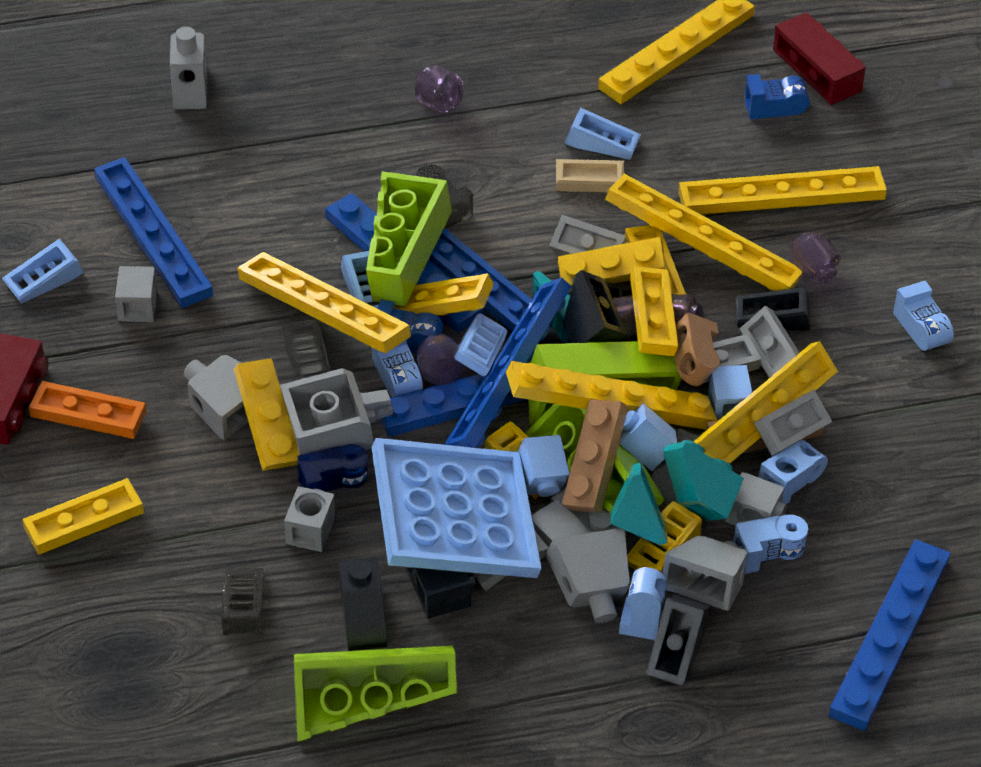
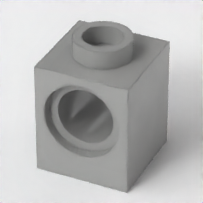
[115,266,157,322]
[725,472,787,525]
[284,486,335,552]

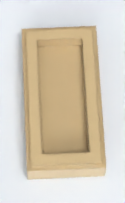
[556,159,624,192]

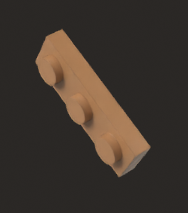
[562,400,628,513]

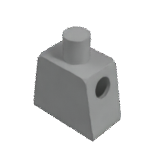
[170,27,208,109]
[184,355,248,441]
[546,528,630,623]
[663,536,748,611]

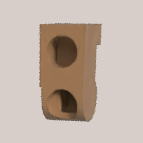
[674,312,720,386]

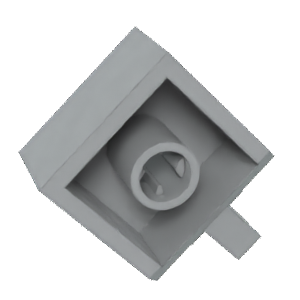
[280,368,393,467]

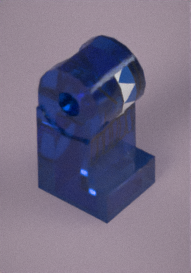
[297,444,368,492]

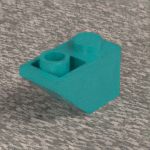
[663,440,744,521]

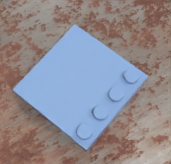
[372,438,542,578]

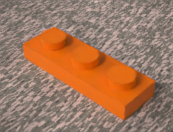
[29,381,147,439]

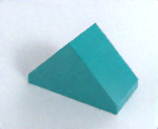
[610,462,667,545]

